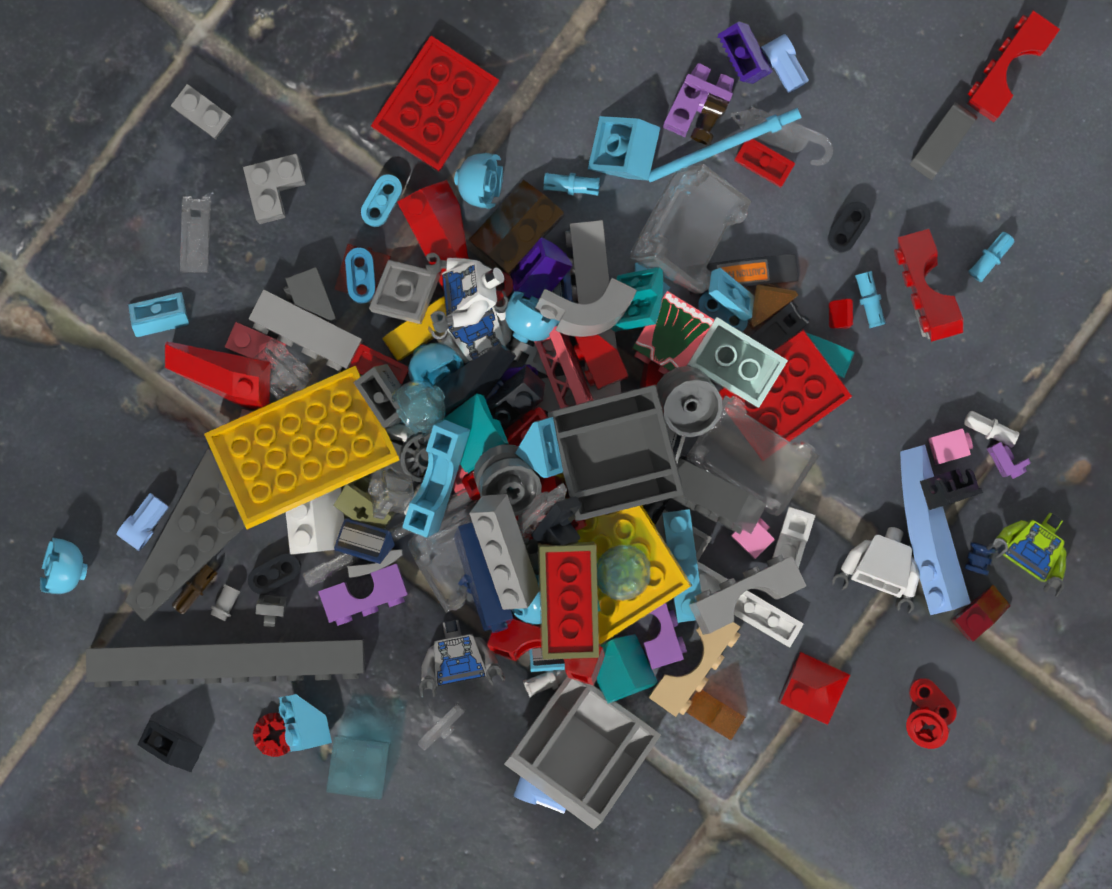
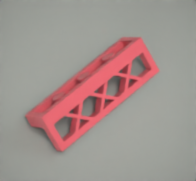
[534,326,594,408]

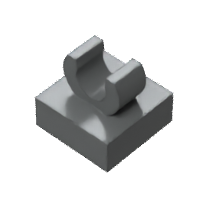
[256,594,287,627]

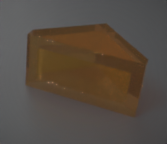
[749,285,799,330]
[686,690,746,740]

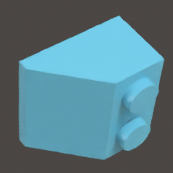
[588,116,660,180]

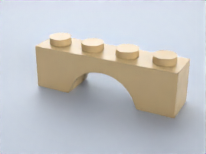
[648,622,741,717]

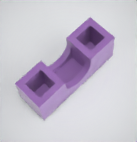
[318,564,409,626]
[643,603,687,669]

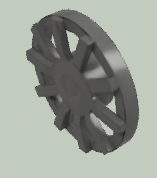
[399,431,431,482]

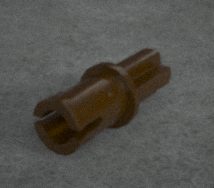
[172,564,218,614]

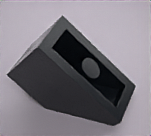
[137,720,203,772]

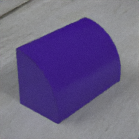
[510,238,573,299]

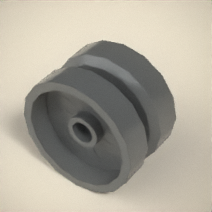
[656,366,723,437]
[473,445,542,516]

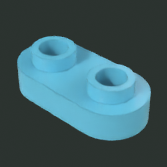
[361,175,402,227]

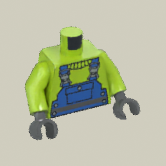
[986,513,1066,597]

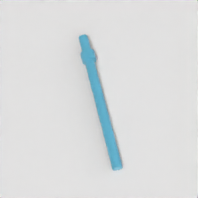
[649,108,802,183]

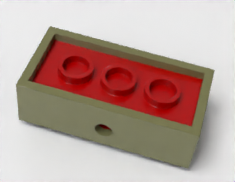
[538,542,599,659]

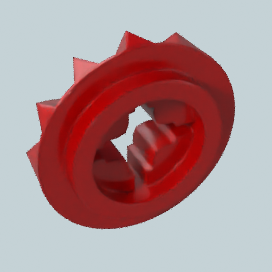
[906,707,950,749]
[253,713,290,757]

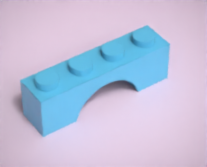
[402,420,470,538]

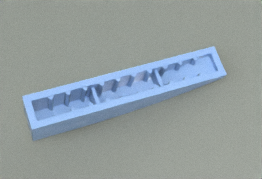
[900,445,971,615]

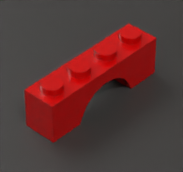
[967,10,1060,122]
[894,229,963,342]
[487,615,605,686]

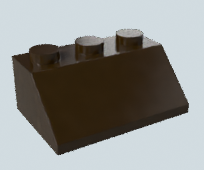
[469,179,564,276]

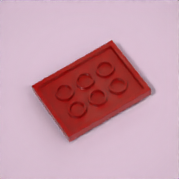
[371,36,499,172]
[718,329,852,461]

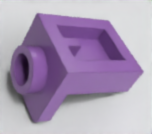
[987,442,1031,479]

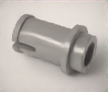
[211,584,240,621]

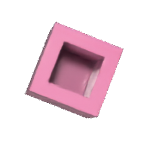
[928,428,973,465]

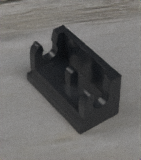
[920,468,983,510]

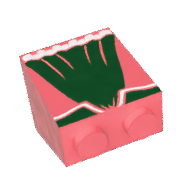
[632,291,714,374]

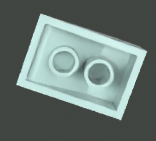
[687,317,788,408]

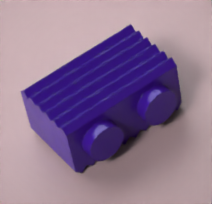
[717,22,773,84]

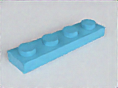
[662,509,701,623]

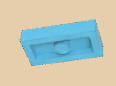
[709,268,754,321]

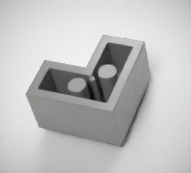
[243,154,306,224]

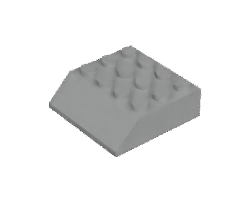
[504,676,661,829]

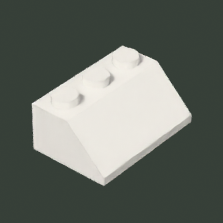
[286,487,345,554]

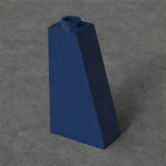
[453,522,513,633]

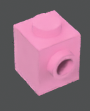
[730,518,775,559]

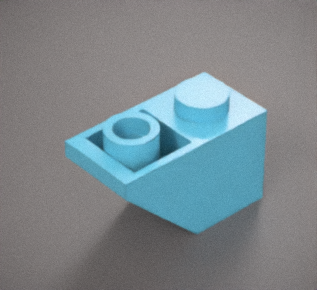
[279,694,332,752]

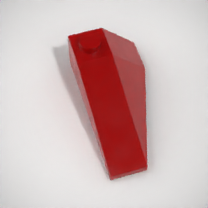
[397,180,469,290]
[165,341,271,410]

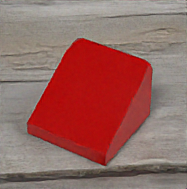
[829,299,853,329]

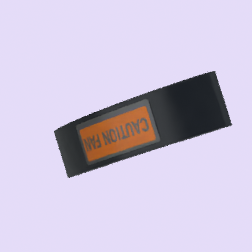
[686,254,798,295]

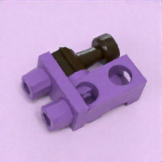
[663,63,734,146]

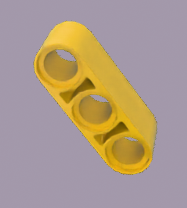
[383,297,450,362]

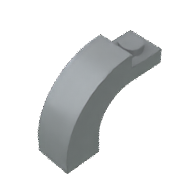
[535,278,637,337]

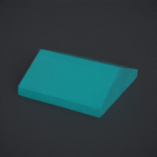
[596,634,658,704]

